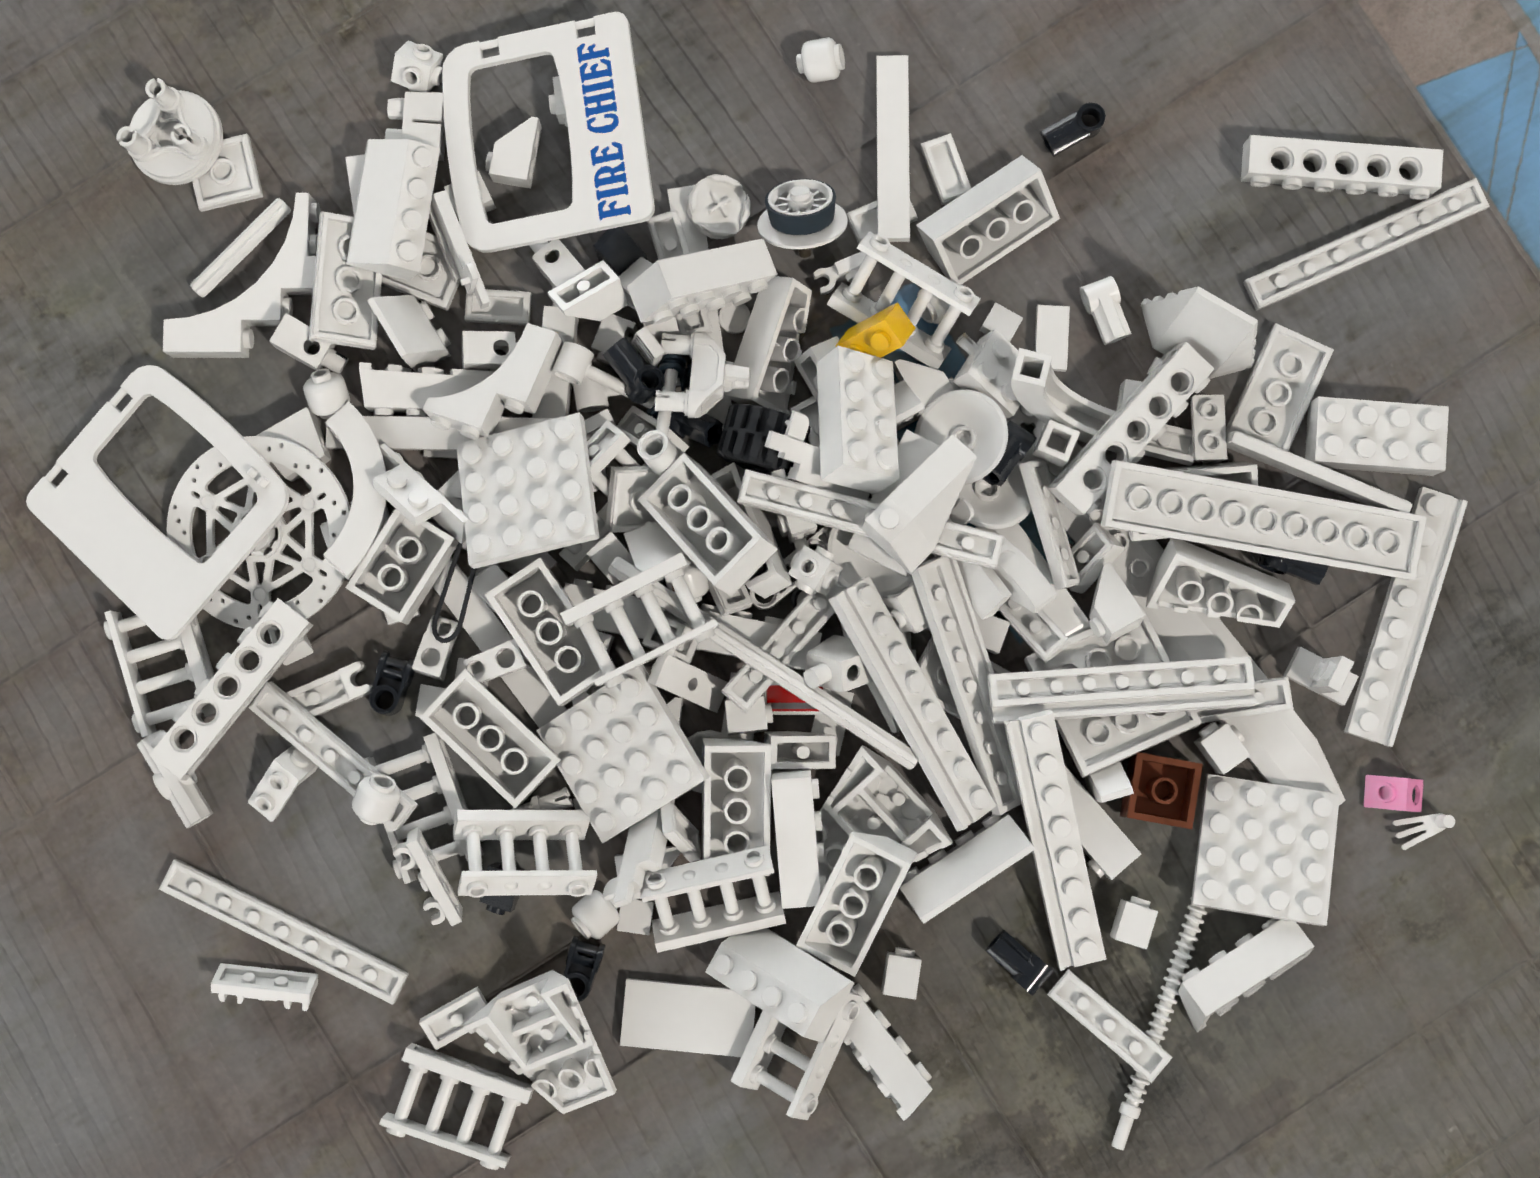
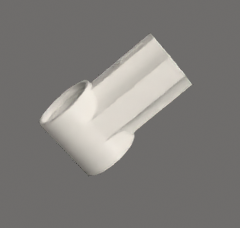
[1080,276,1132,345]

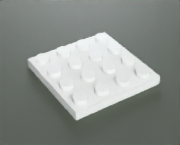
[456,412,600,569]
[1024,606,1202,778]
[537,665,710,844]
[1191,774,1340,926]

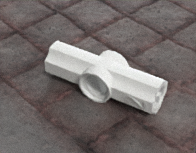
[137,730,213,828]

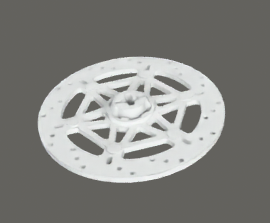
[167,436,351,630]

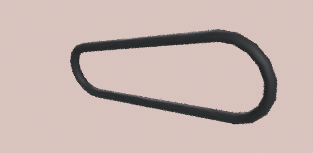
[432,542,477,643]

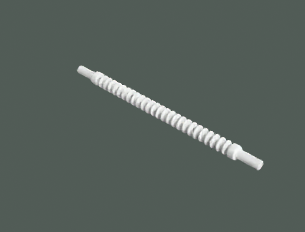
[1111,896,1207,1150]

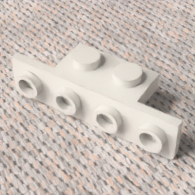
[373,443,468,543]

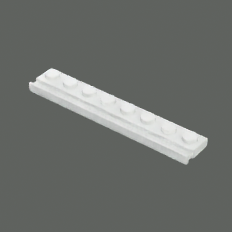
[1344,487,1468,747]
[912,556,1022,815]
[828,576,996,831]
[987,656,1258,724]
[1004,709,1106,971]

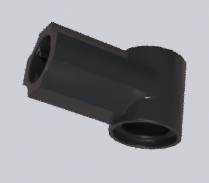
[1040,102,1106,157]
[603,337,665,404]
[669,411,723,448]
[983,420,1037,487]
[1258,554,1328,585]
[985,930,1054,996]

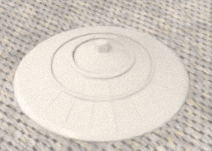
[914,389,1008,485]
[953,458,1032,530]
[827,500,924,597]

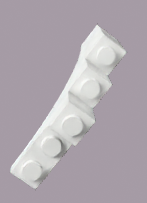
[163,193,320,358]

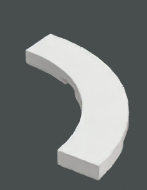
[323,401,387,579]

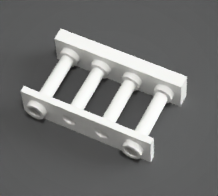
[827,231,981,370]
[559,420,648,571]
[560,552,719,689]
[104,610,216,737]
[364,733,484,884]
[453,810,597,898]
[640,845,786,953]
[731,992,863,1120]
[379,1043,534,1170]

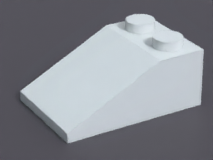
[367,295,451,373]

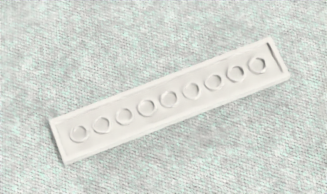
[1101,460,1427,581]

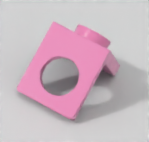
[1364,775,1423,812]

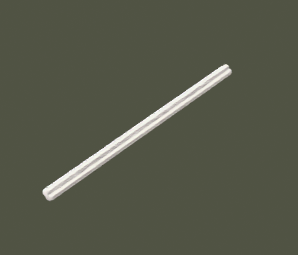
[608,556,918,770]

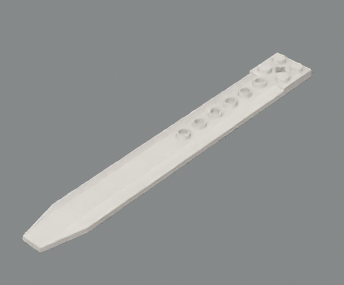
[1006,404,1346,805]

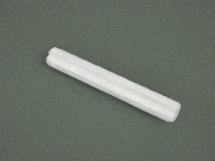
[190,198,291,297]

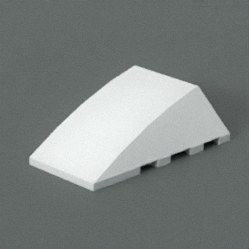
[1141,286,1258,379]
[816,745,953,883]
[463,970,617,1114]

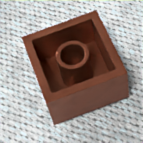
[1120,752,1203,829]

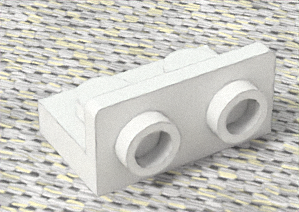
[1191,395,1227,465]

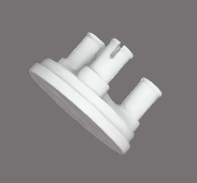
[116,78,223,185]

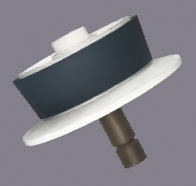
[757,179,848,258]

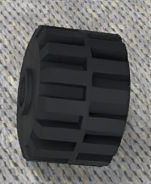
[717,404,811,476]

